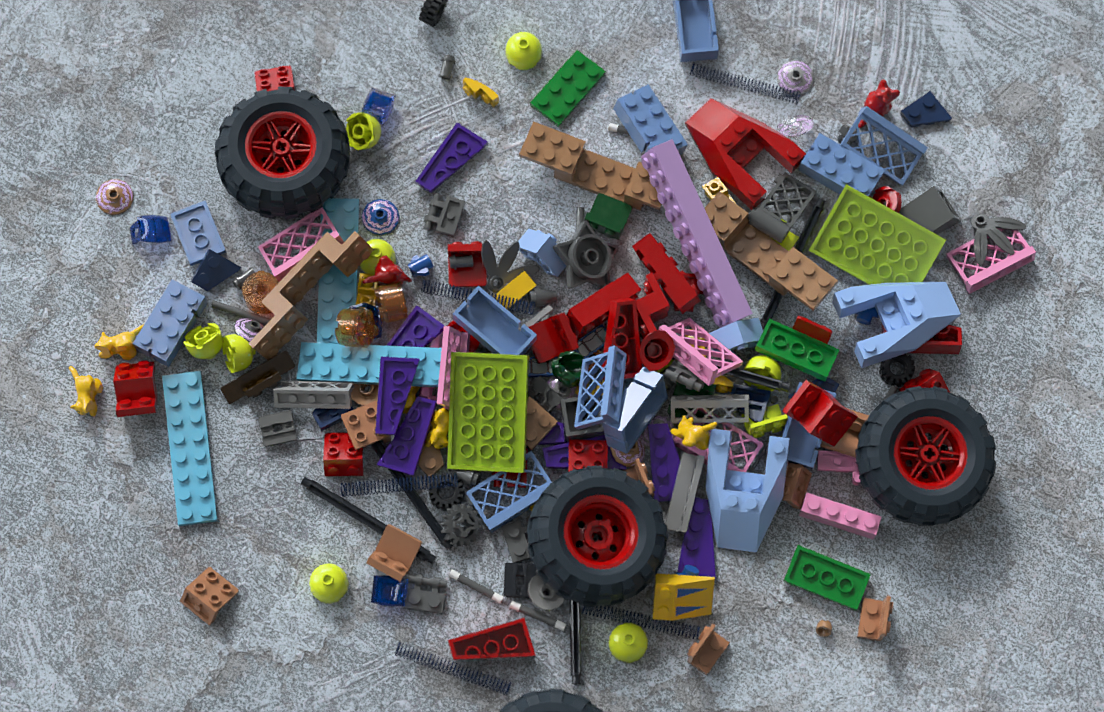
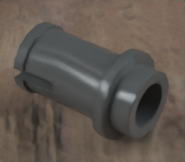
[439,55,456,80]
[449,255,473,270]
[232,267,258,290]

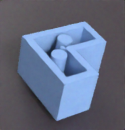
[518,229,566,277]
[709,318,763,353]

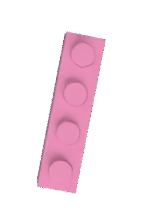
[799,493,882,539]

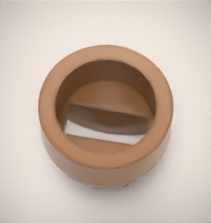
[816,619,832,637]

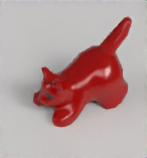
[858,79,900,128]
[363,255,412,291]

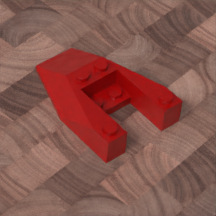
[685,98,806,211]

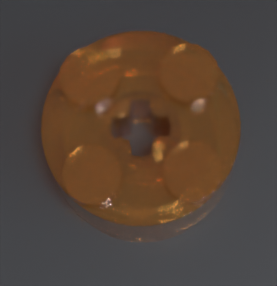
[242,270,279,314]
[375,281,408,323]
[335,308,379,348]

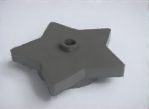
[553,221,619,289]

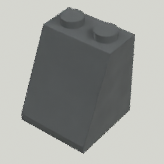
[899,186,961,235]

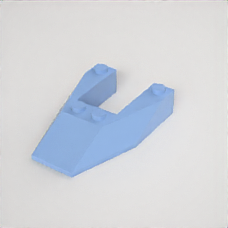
[832,282,961,368]
[706,429,790,552]

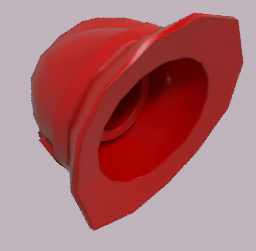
[639,330,675,371]

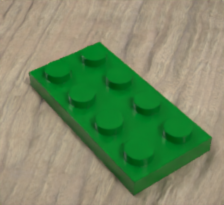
[530,50,606,127]
[755,318,839,382]
[783,545,871,611]

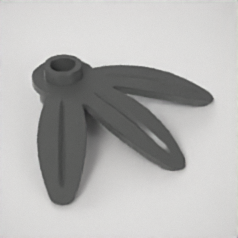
[971,214,1026,265]
[481,240,540,292]

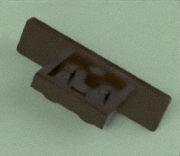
[220,350,295,404]

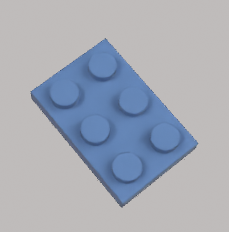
[170,201,226,266]

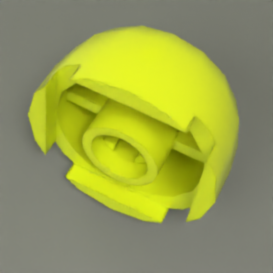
[505,32,542,70]
[346,112,381,150]
[359,239,396,275]
[184,323,223,359]
[222,334,256,373]
[744,355,782,391]
[309,563,349,604]
[609,623,648,663]

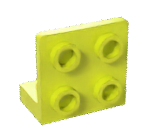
[741,404,788,438]

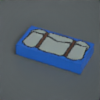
[574,324,606,359]
[528,356,558,378]

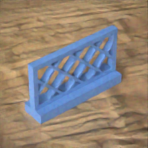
[840,106,928,186]
[574,346,627,430]
[466,451,552,533]

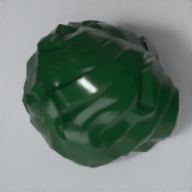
[551,351,585,388]

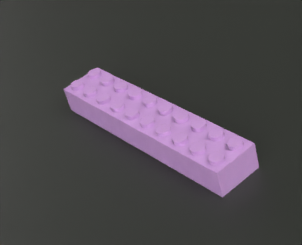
[641,139,753,328]

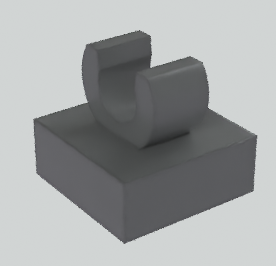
[837,125,861,145]

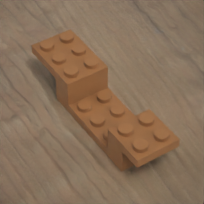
[519,121,662,211]
[704,191,838,311]
[248,231,374,360]

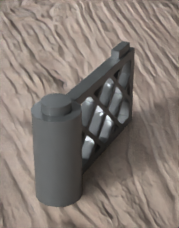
[747,172,817,243]

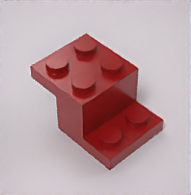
[636,272,670,340]
[113,360,158,417]
[782,380,858,447]

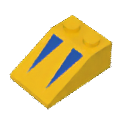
[653,573,715,621]

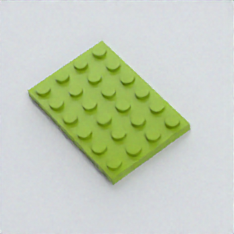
[809,184,946,285]
[447,352,529,473]

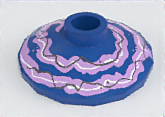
[362,199,399,235]

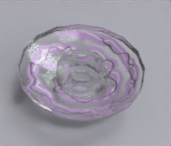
[777,115,814,138]

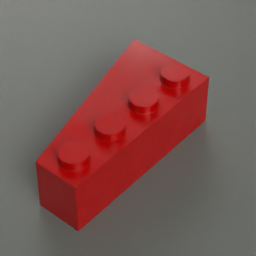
[632,233,701,314]
[566,272,642,340]
[601,298,642,381]
[881,322,962,355]
[448,618,536,660]

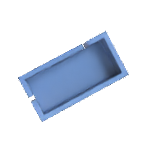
[673,0,719,62]
[613,84,688,155]
[799,133,885,197]
[133,279,208,367]
[453,285,537,355]
[602,367,668,454]
[782,382,836,469]

